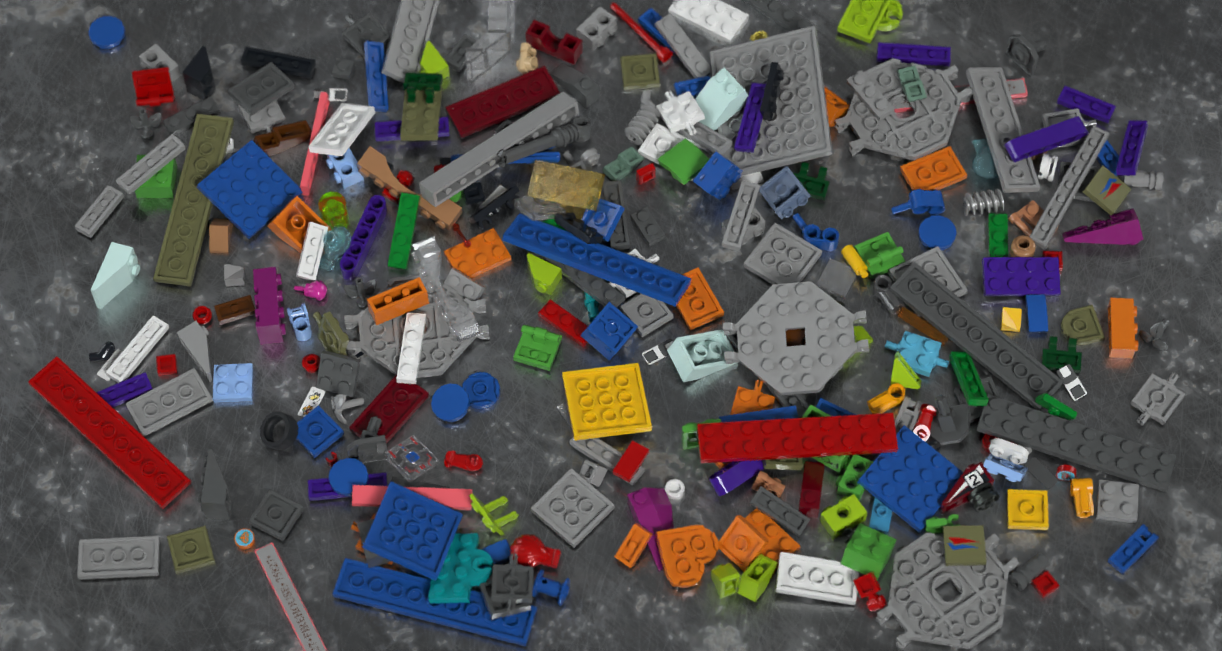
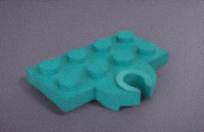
[428,533,494,603]

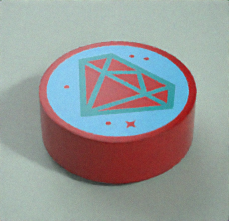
[1056,464,1076,481]

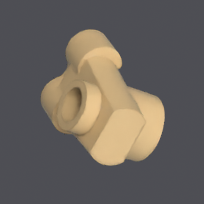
[516,43,538,74]

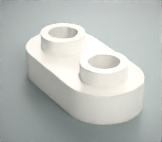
[989,438,1029,465]

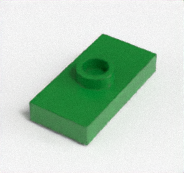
[1035,393,1077,421]

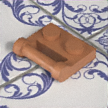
[1008,200,1059,237]

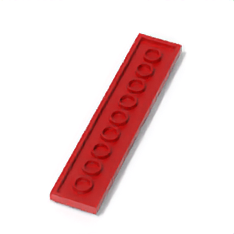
[28,356,191,510]
[697,413,898,463]

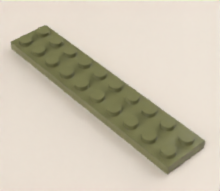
[153,114,234,287]

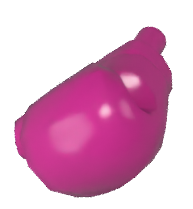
[294,281,327,301]

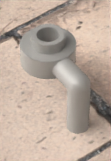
[563,148,600,166]

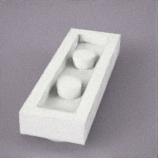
[296,222,328,282]

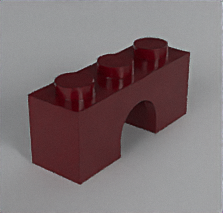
[525,20,583,65]

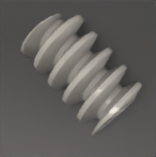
[624,104,661,146]
[963,188,1004,216]

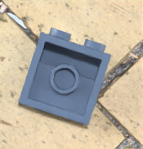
[760,166,811,219]

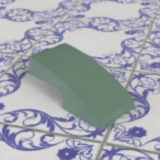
[897,65,927,103]
[602,146,644,181]

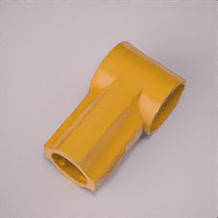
[867,383,905,414]
[1070,478,1094,518]

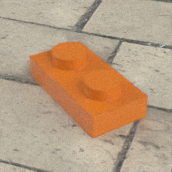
[614,523,653,568]

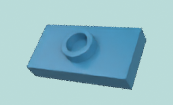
[869,498,892,535]

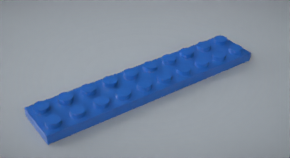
[502,213,691,307]
[332,558,537,646]

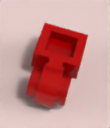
[382,170,415,205]
[853,571,887,612]

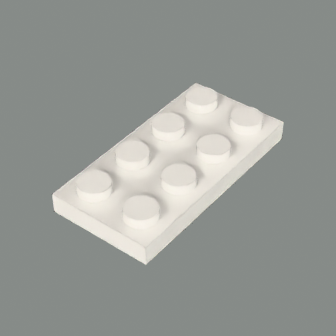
[668,0,749,44]
[308,103,375,156]
[638,123,714,181]
[775,552,859,605]

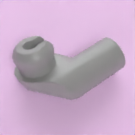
[640,91,657,109]

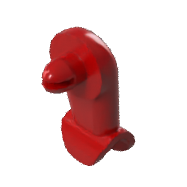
[912,403,936,441]
[444,451,483,472]

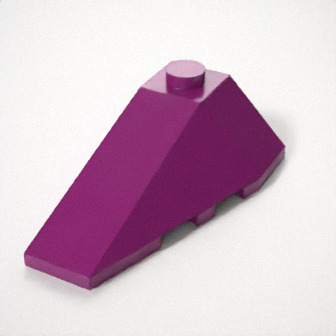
[1062,208,1144,245]
[627,487,674,571]

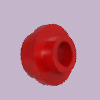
[193,306,212,325]
[302,354,320,373]

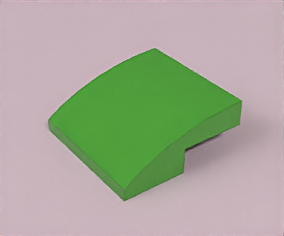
[658,138,709,185]

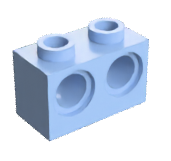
[325,148,364,189]

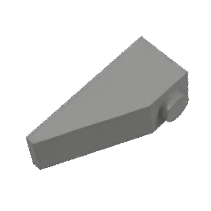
[177,321,213,382]

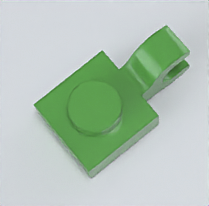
[924,514,960,534]

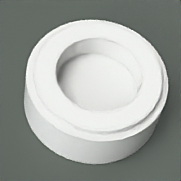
[665,479,685,500]

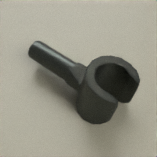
[840,522,865,544]

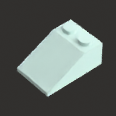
[695,68,748,131]
[91,242,140,309]
[667,329,737,382]

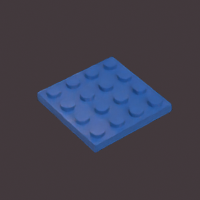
[197,140,302,239]
[857,425,963,532]
[362,481,463,581]

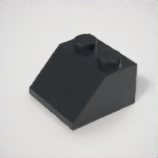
[182,46,216,100]

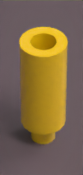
[841,245,868,278]

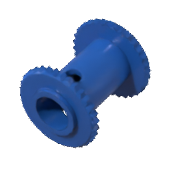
[532,570,570,606]

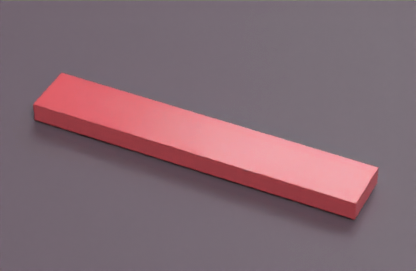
[300,92,330,196]
[352,485,472,510]

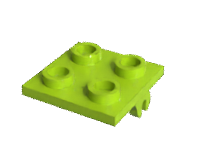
[469,494,519,536]

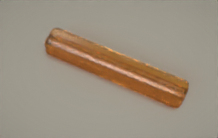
[898,307,949,346]

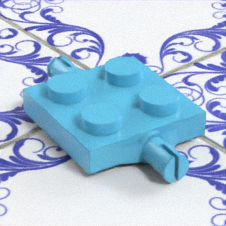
[885,331,950,377]

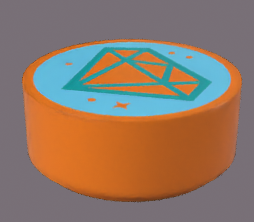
[234,528,255,550]

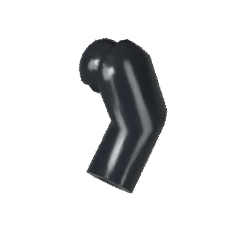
[89,341,115,363]

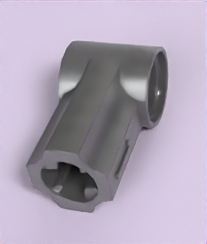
[873,275,905,314]

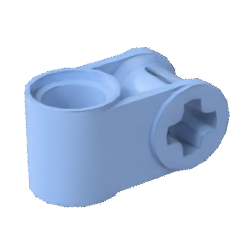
[286,303,312,342]

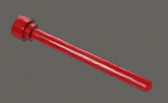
[610,2,673,63]

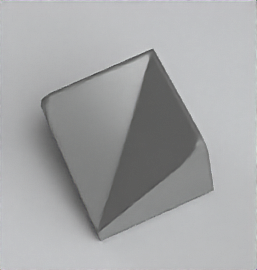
[224,264,245,287]
[579,459,608,487]

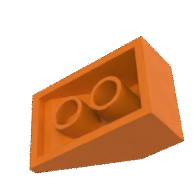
[267,196,337,253]

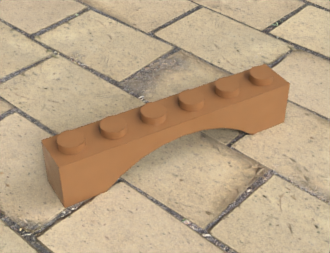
[357,146,462,231]

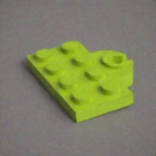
[837,0,903,44]

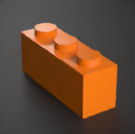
[367,277,429,325]
[1108,298,1138,359]

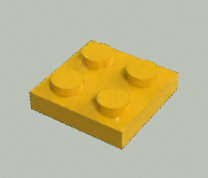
[1007,489,1049,530]

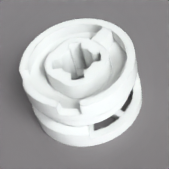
[1038,153,1058,182]

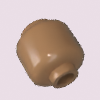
[1010,235,1036,257]

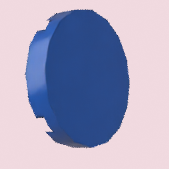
[89,16,125,49]
[918,215,957,251]
[462,372,500,409]
[431,383,470,422]
[329,458,369,497]

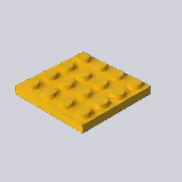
[562,363,652,441]

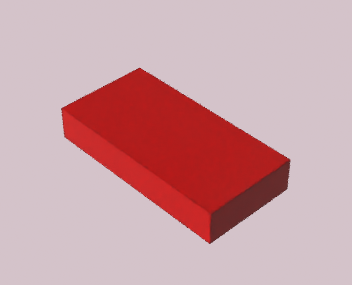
[612,441,649,483]

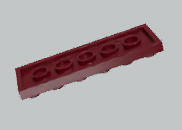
[445,66,560,139]

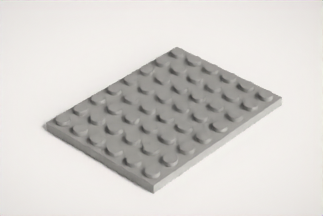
[710,26,833,176]

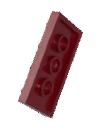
[349,375,429,444]

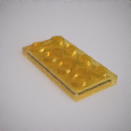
[527,160,605,211]

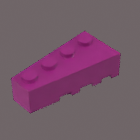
[253,267,286,345]

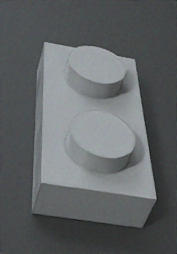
[444,268,485,301]

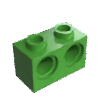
[835,454,873,501]

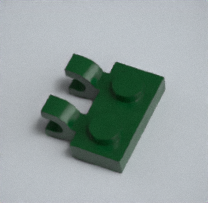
[403,72,443,103]
[794,162,830,201]
[1041,336,1082,373]

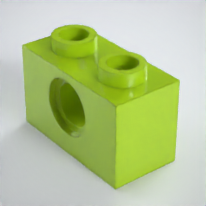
[820,494,867,540]

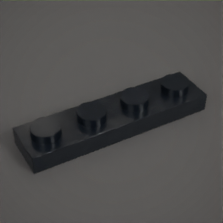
[240,46,316,79]

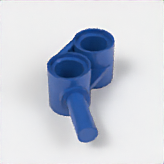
[891,189,946,215]
[792,213,839,251]

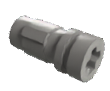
[1124,170,1163,191]

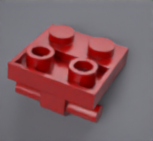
[132,67,175,107]

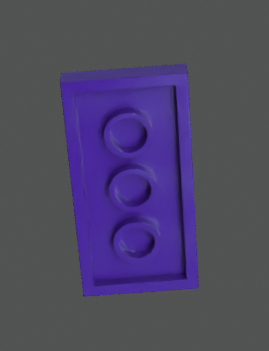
[982,257,1061,296]

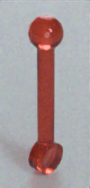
[452,223,471,248]

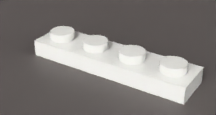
[396,313,426,384]
[106,316,169,383]

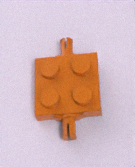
[730,380,775,415]

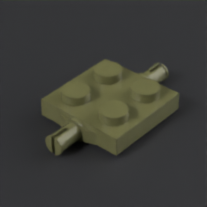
[313,312,349,356]

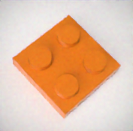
[718,515,769,572]

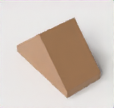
[209,218,233,254]

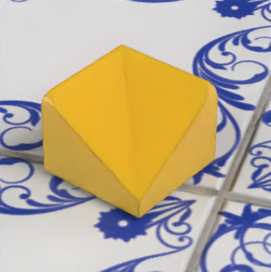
[1000,307,1022,332]

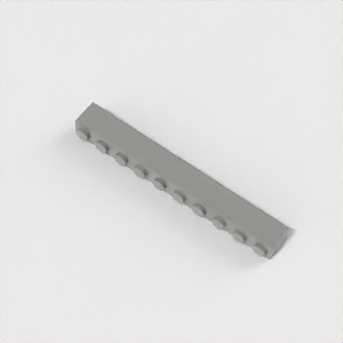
[419,92,579,207]

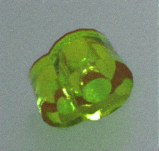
[318,192,349,232]

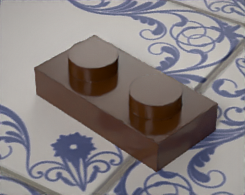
[214,295,255,325]

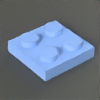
[213,363,253,403]
[983,453,1028,482]

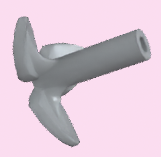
[331,394,364,425]

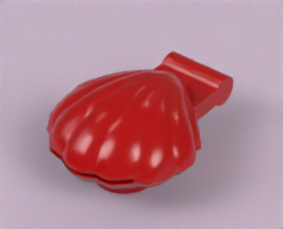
[510,534,561,568]

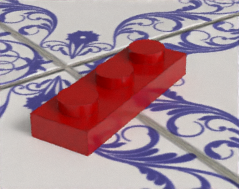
[538,299,588,347]

